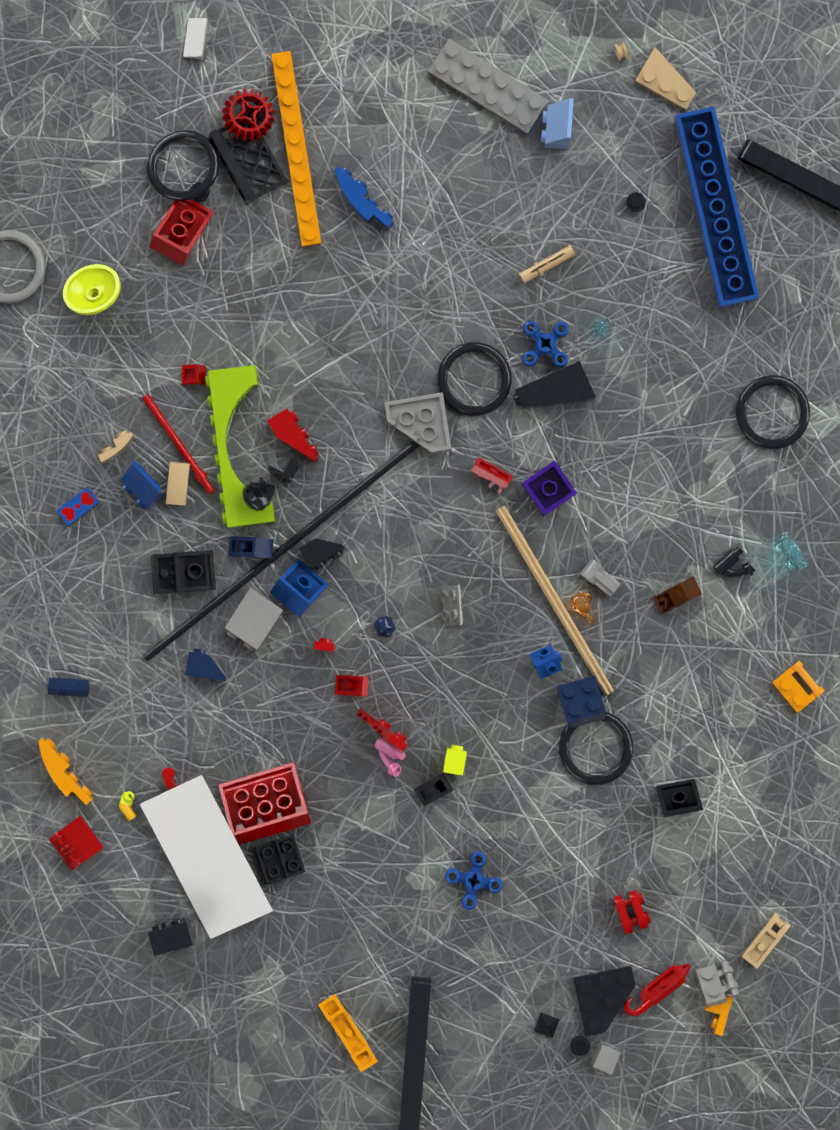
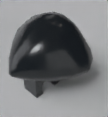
[242,477,275,511]

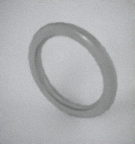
[0,230,46,304]

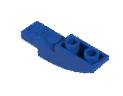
[335,166,394,230]

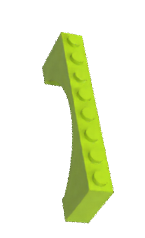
[205,365,276,528]

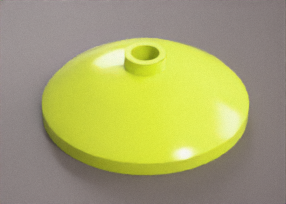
[63,264,121,315]

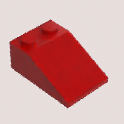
[149,199,214,266]

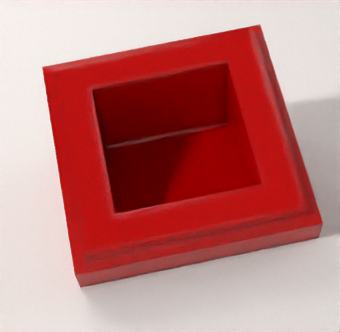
[182,364,206,385]

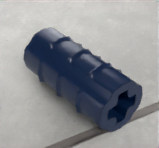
[48,678,90,697]

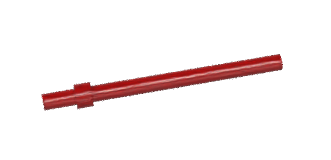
[142,394,215,495]

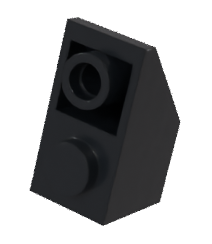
[299,538,345,570]

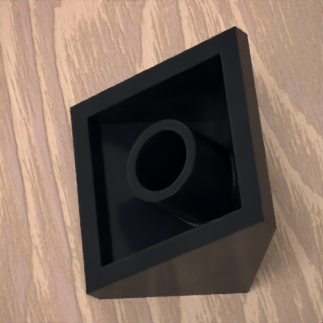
[656,779,703,817]

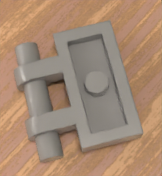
[696,961,740,1007]

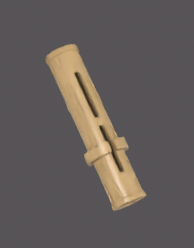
[519,244,576,284]

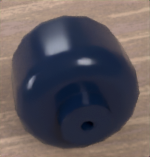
[374,616,396,638]

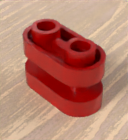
[613,890,651,935]

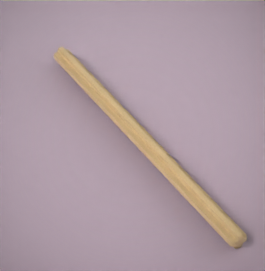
[496,506,614,696]

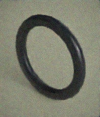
[147,130,220,201]
[437,342,512,416]
[736,375,811,449]
[559,712,633,785]

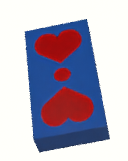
[56,487,100,526]

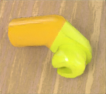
[119,791,137,821]

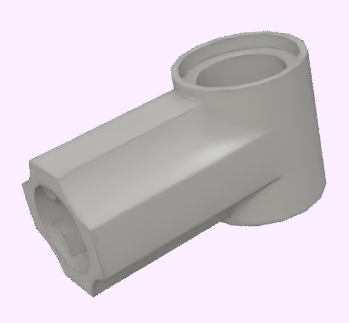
[579,559,621,597]

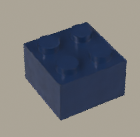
[557,676,606,729]

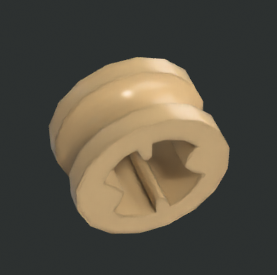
[614,42,628,62]

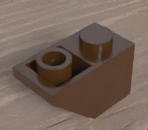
[653,577,702,614]

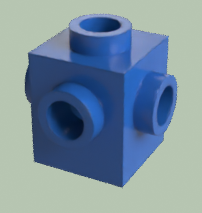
[529,644,563,679]

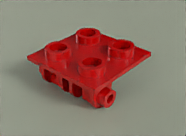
[49,816,104,871]

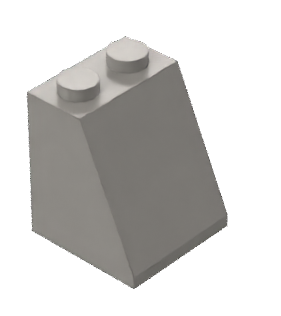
[225,588,285,651]

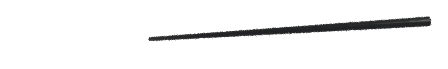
[143,441,420,661]

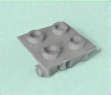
[441,585,463,626]

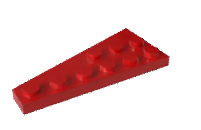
[356,708,408,751]

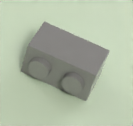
[591,1040,621,1076]

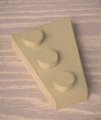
[635,47,696,111]

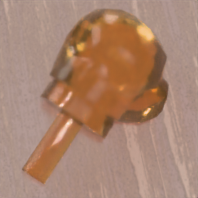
[569,592,596,624]

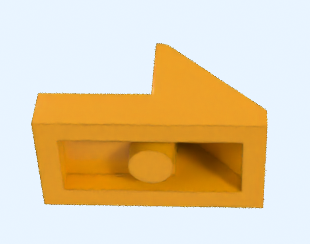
[703,994,733,1036]

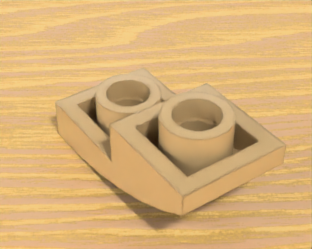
[98,431,134,464]
[166,462,190,506]

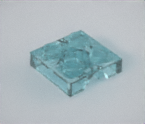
[774,532,809,572]

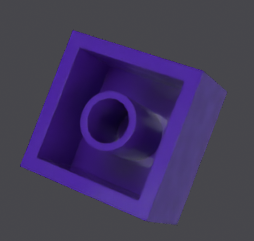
[521,461,577,517]

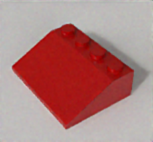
[218,762,312,845]

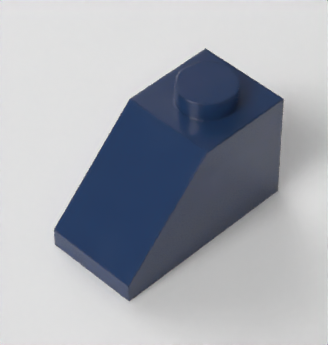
[228,536,274,559]
[185,648,227,681]

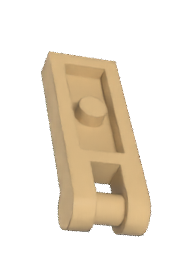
[741,913,791,969]

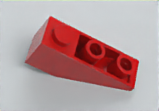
[267,409,319,462]

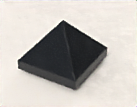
[534,1012,560,1038]

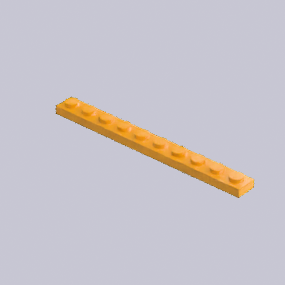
[271,51,321,247]

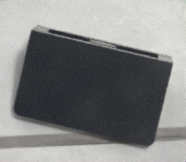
[268,459,299,482]

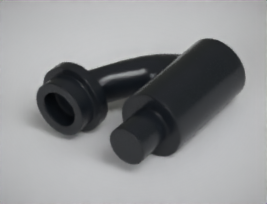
[713,547,755,577]

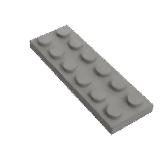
[428,39,549,135]

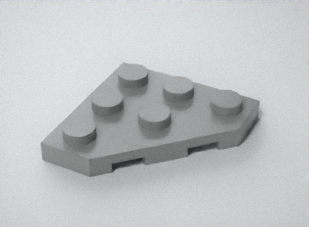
[384,392,452,454]

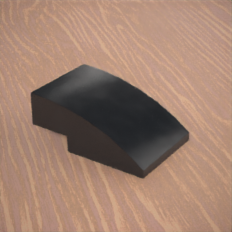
[151,550,216,595]

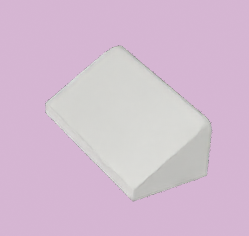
[183,18,208,60]

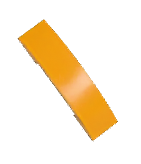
[318,994,378,1072]

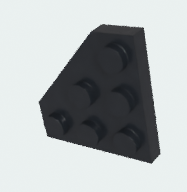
[573,965,636,1037]

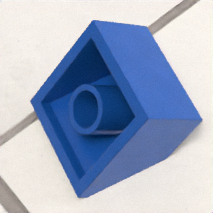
[270,559,329,618]

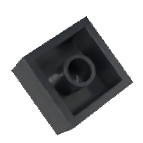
[148,917,196,956]

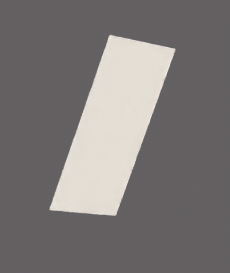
[140,775,273,939]

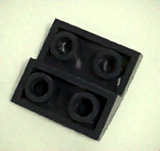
[254,834,305,885]

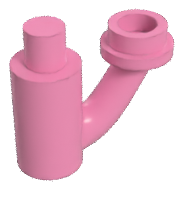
[375,737,406,777]

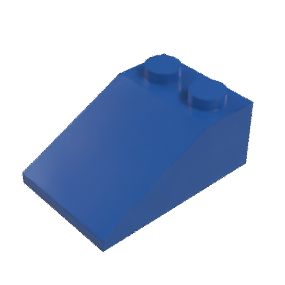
[121,461,167,510]

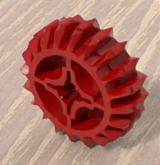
[222,88,275,142]

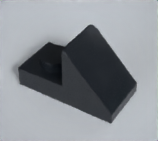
[414,773,453,806]

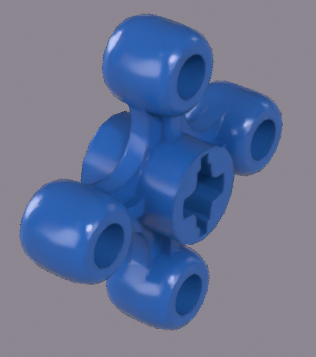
[522,320,569,368]
[445,851,503,910]

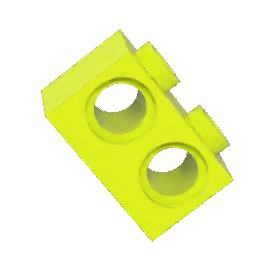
[443,745,467,776]

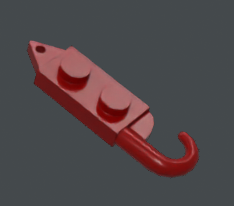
[624,963,691,1017]

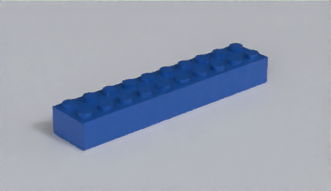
[674,106,759,309]

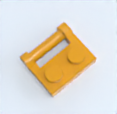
[772,660,825,713]

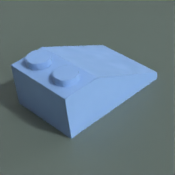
[541,98,574,149]

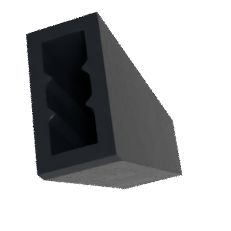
[513,361,596,409]

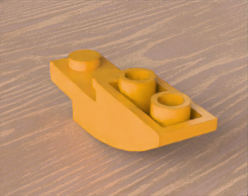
[38,738,94,805]

